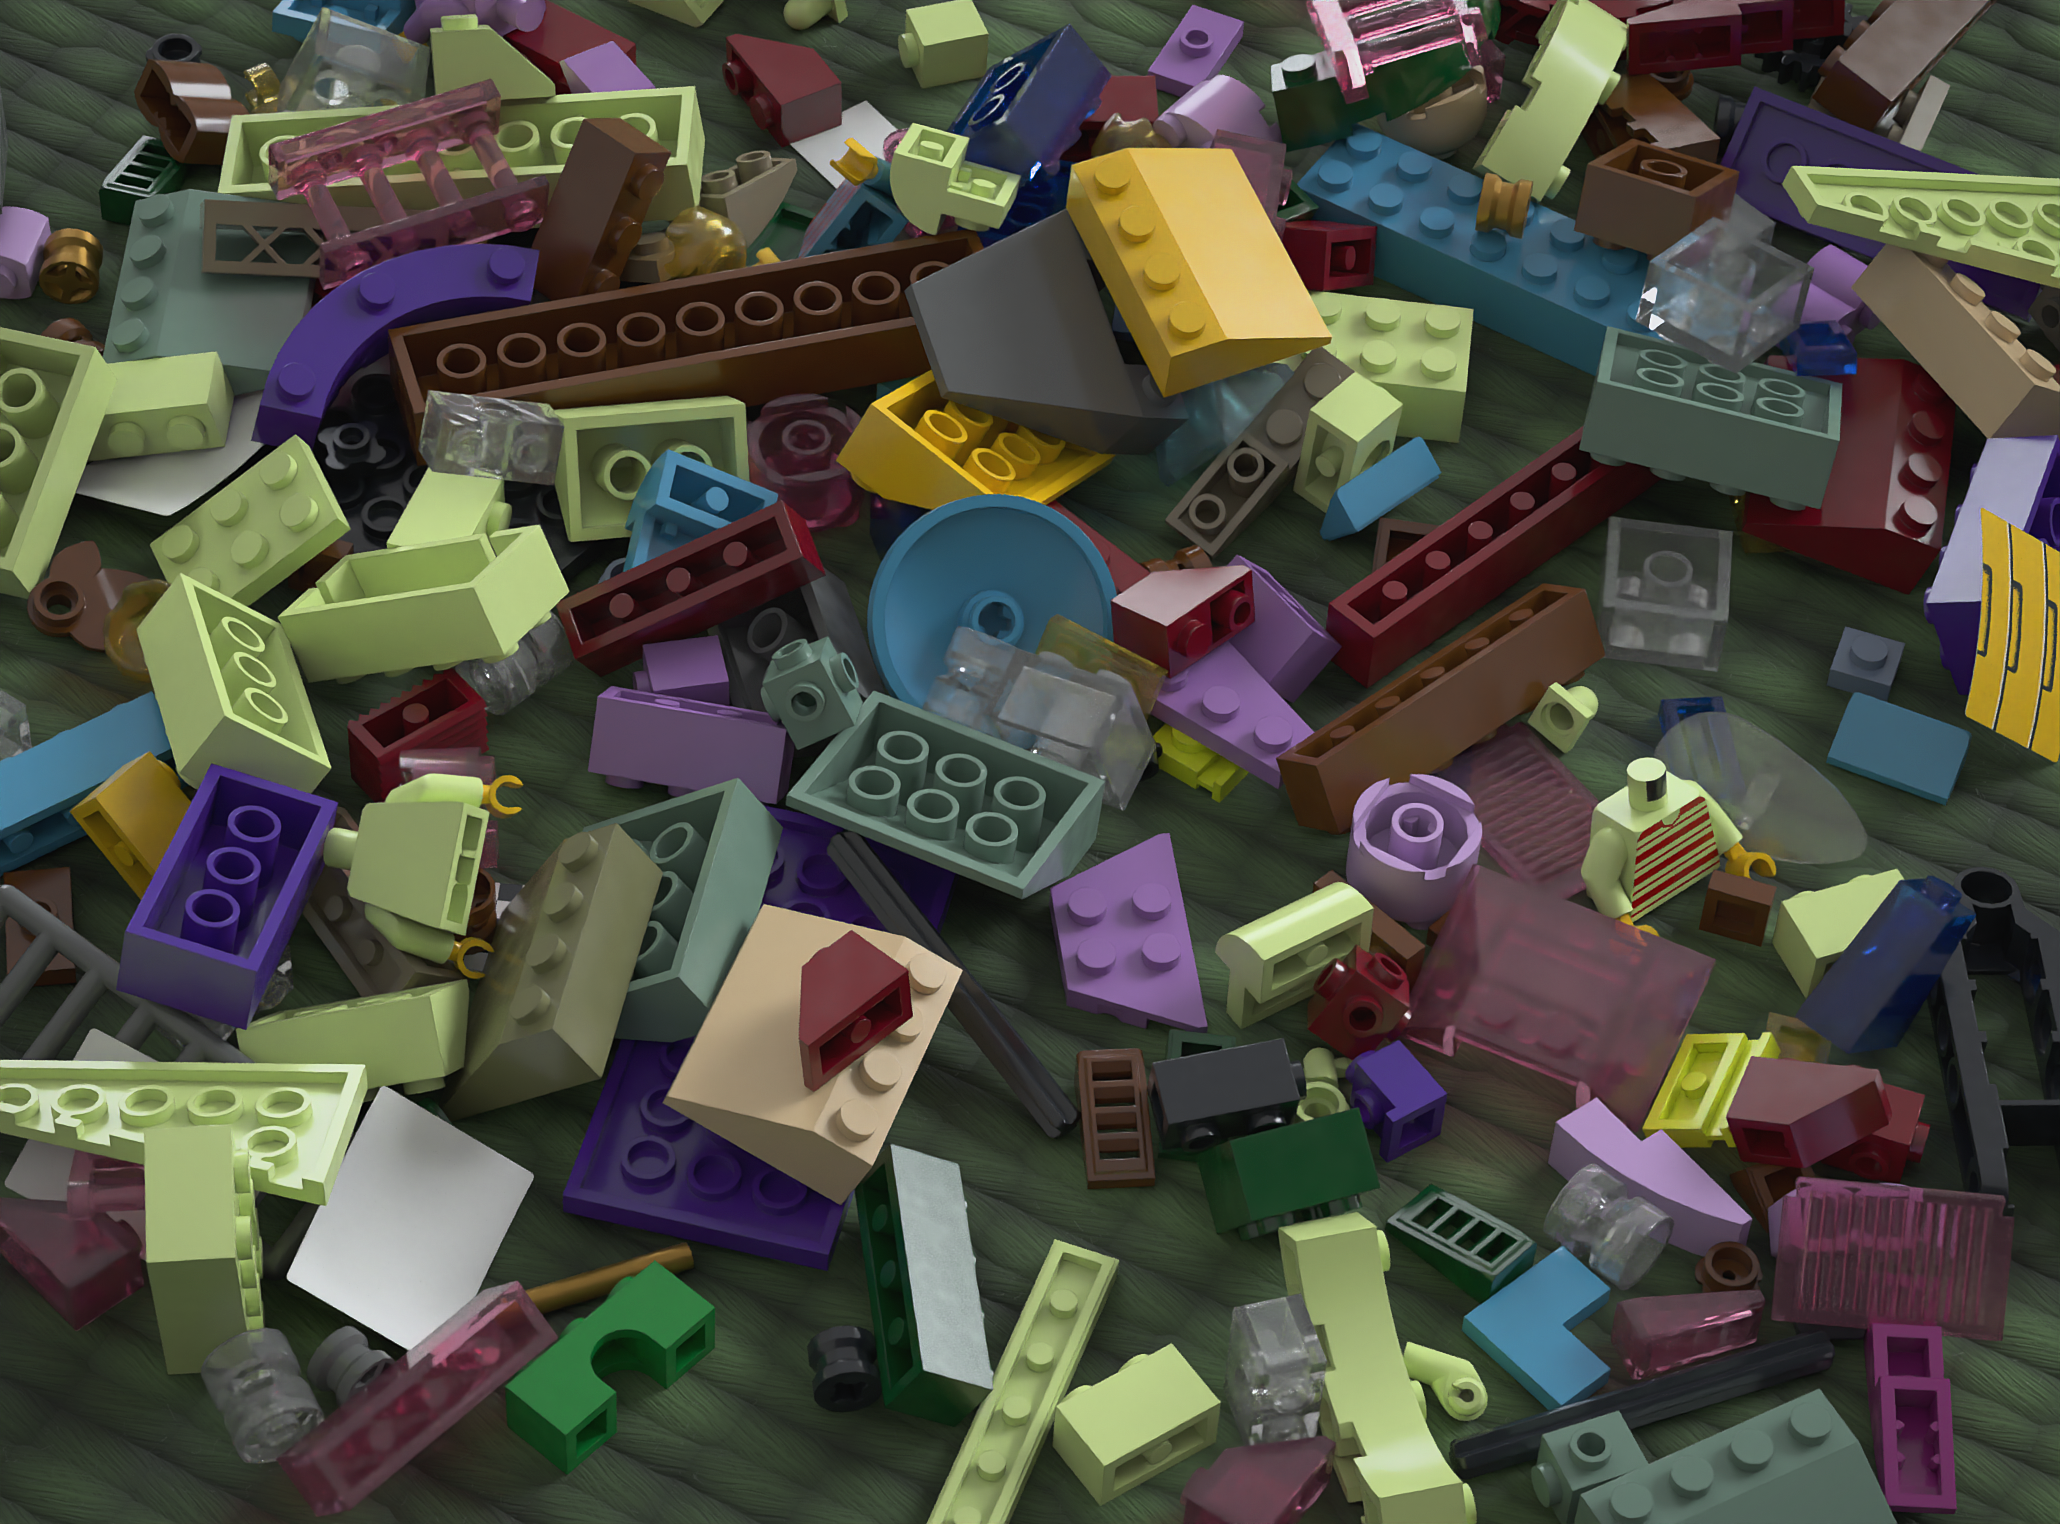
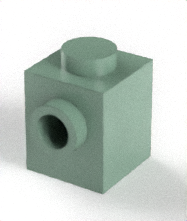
[1531,1411,1648,1524]

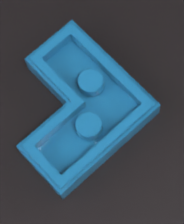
[1462,1246,1611,1410]

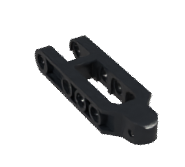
[1922,867,2060,1224]

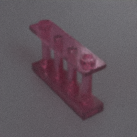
[1305,0,1487,104]
[268,78,549,290]

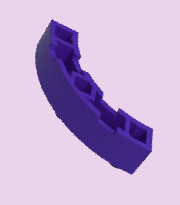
[251,244,540,451]

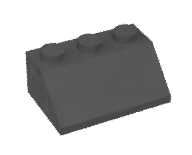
[707,567,885,758]

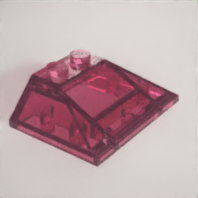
[1399,863,1716,1132]

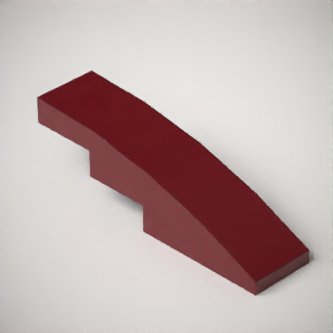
[1627,0,1845,75]

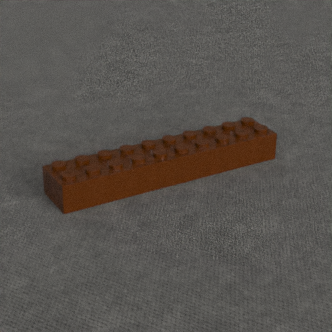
[388,229,984,466]

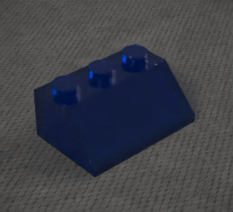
[946,23,1112,190]

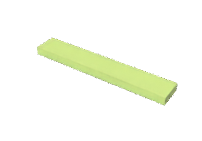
[927,1239,1119,1524]

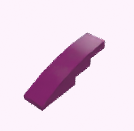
[1863,1272,1957,1515]

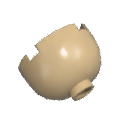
[1376,63,1487,159]

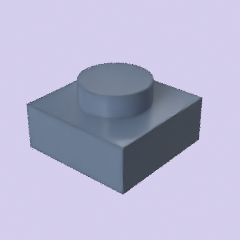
[1827,626,1905,702]

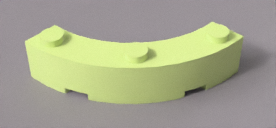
[1472,0,1627,203]
[1278,1212,1477,1524]

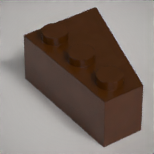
[1581,73,1720,164]

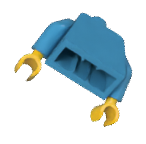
[753,138,909,266]

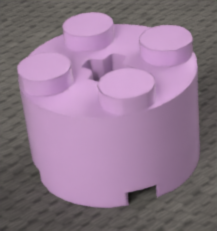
[1152,75,1285,179]
[1346,774,1482,930]

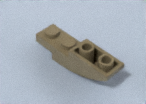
[620,151,797,283]
[1165,347,1355,559]

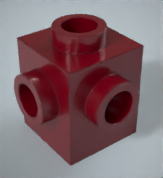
[1307,945,1412,1061]

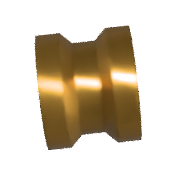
[1475,173,1533,239]
[39,228,103,304]

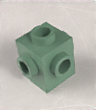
[761,636,863,750]

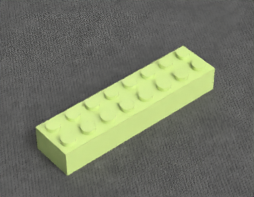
[218,86,705,242]

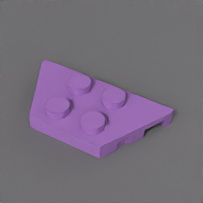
[1049,833,1208,1033]

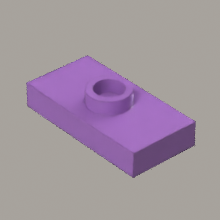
[1148,5,1244,97]

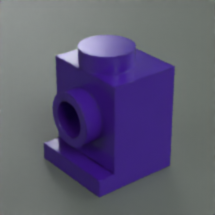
[1345,1040,1447,1163]

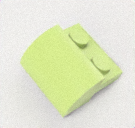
[890,123,1021,236]
[1215,882,1374,1029]

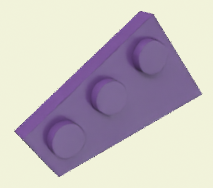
[1123,640,1315,789]

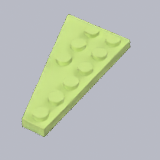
[1782,166,2060,289]
[0,1060,368,1206]

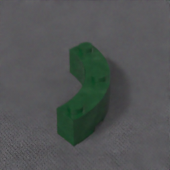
[1271,0,1500,153]

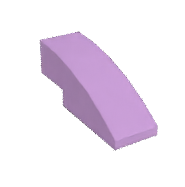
[1548,1097,1752,1257]

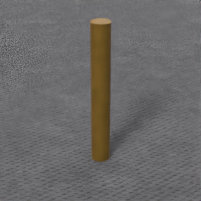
[488,1242,694,1328]

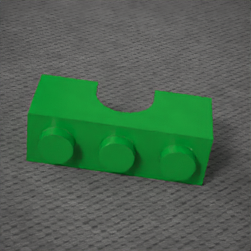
[505,1260,715,1475]

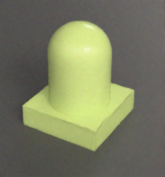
[784,0,848,30]
[1527,682,1598,753]

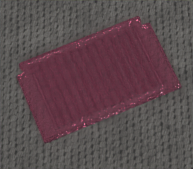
[1428,722,1600,911]
[1771,1176,2015,1341]

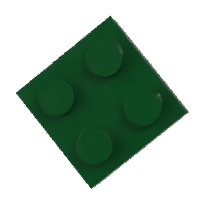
[1196,1107,1381,1241]

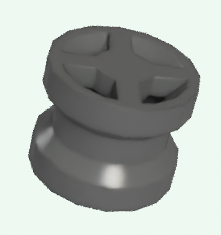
[307,1326,397,1416]

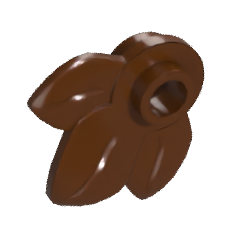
[27,540,149,653]

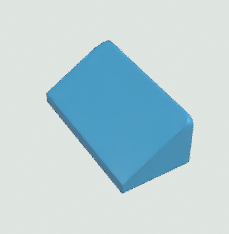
[1320,437,1441,541]
[1826,692,1972,805]

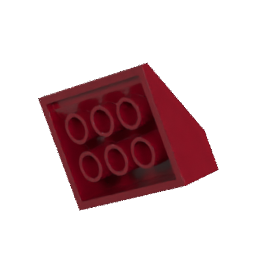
[1741,355,1956,595]

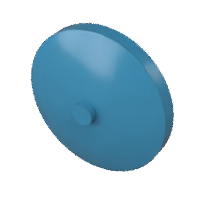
[867,494,1117,746]

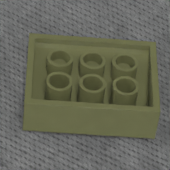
[439,823,663,1122]

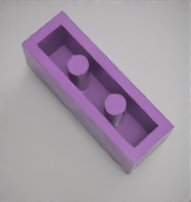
[588,686,795,806]

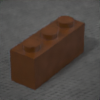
[531,118,672,301]

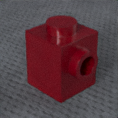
[1821,1083,1931,1184]

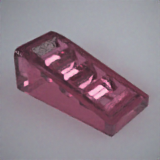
[1610,1290,1766,1380]

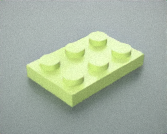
[150,434,351,607]

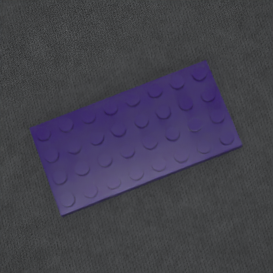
[563,805,960,1271]

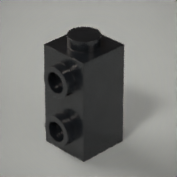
[1147,1038,1307,1152]

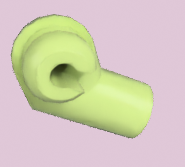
[1403,1341,1488,1421]

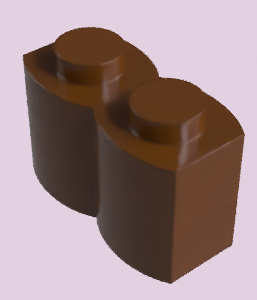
[134,59,250,165]

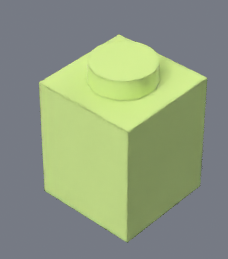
[898,0,988,89]

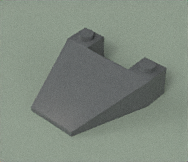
[904,209,1190,455]

